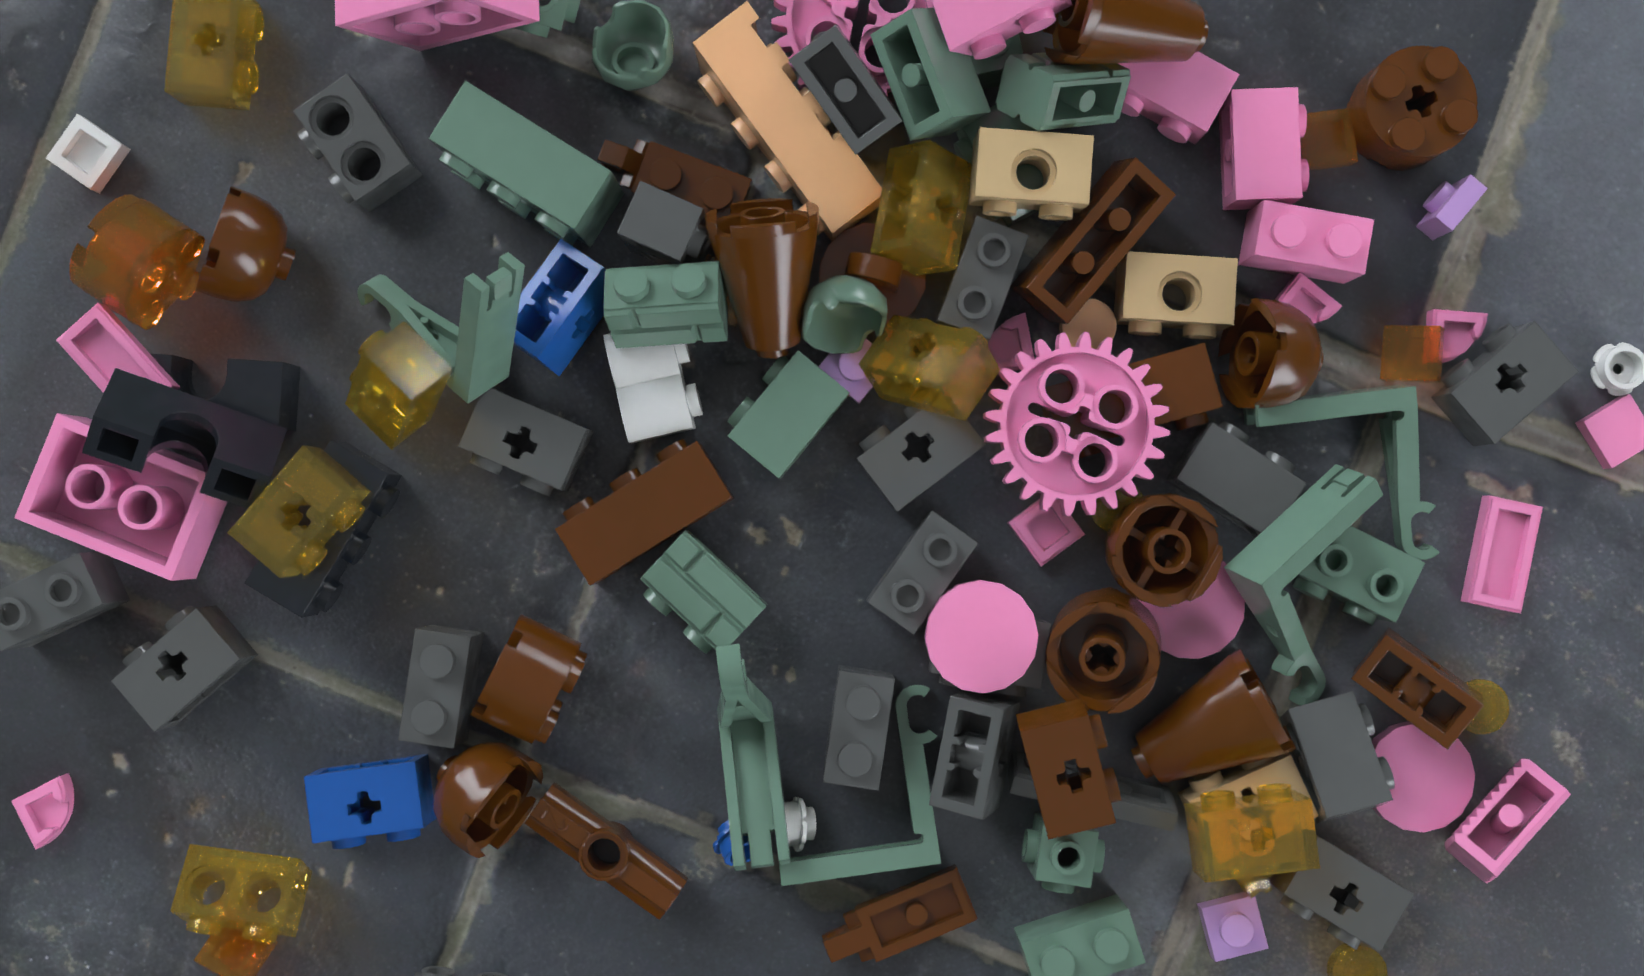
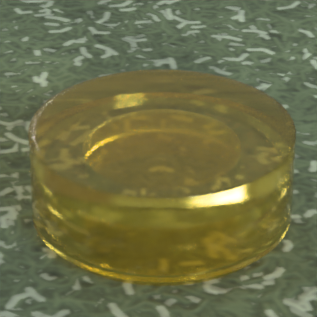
[1327,943,1388,976]

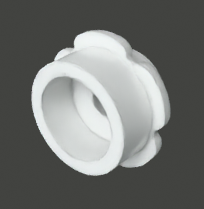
[1590,342,1644,396]
[784,797,816,852]

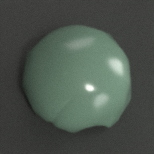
[592,0,674,91]
[802,275,888,354]

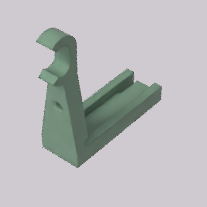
[357,252,525,403]
[1243,385,1440,560]
[1224,464,1383,706]
[716,644,791,871]
[779,685,941,886]

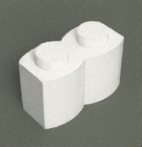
[603,333,703,443]

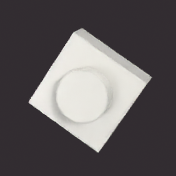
[46,114,131,194]

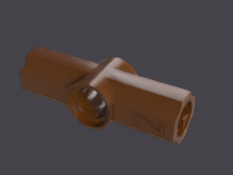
[524,782,688,920]

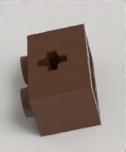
[1351,627,1484,750]
[1016,698,1122,840]

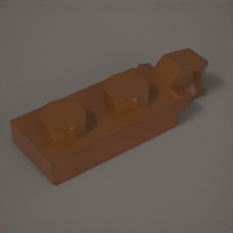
[597,139,753,218]
[822,864,978,963]

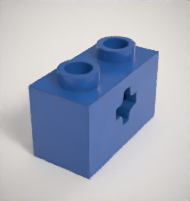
[514,239,606,376]
[304,754,436,849]

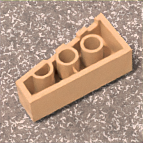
[693,1,885,242]

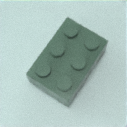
[429,81,625,248]

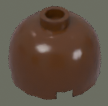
[196,186,296,302]
[1218,298,1324,409]
[1105,493,1223,607]
[433,742,543,858]

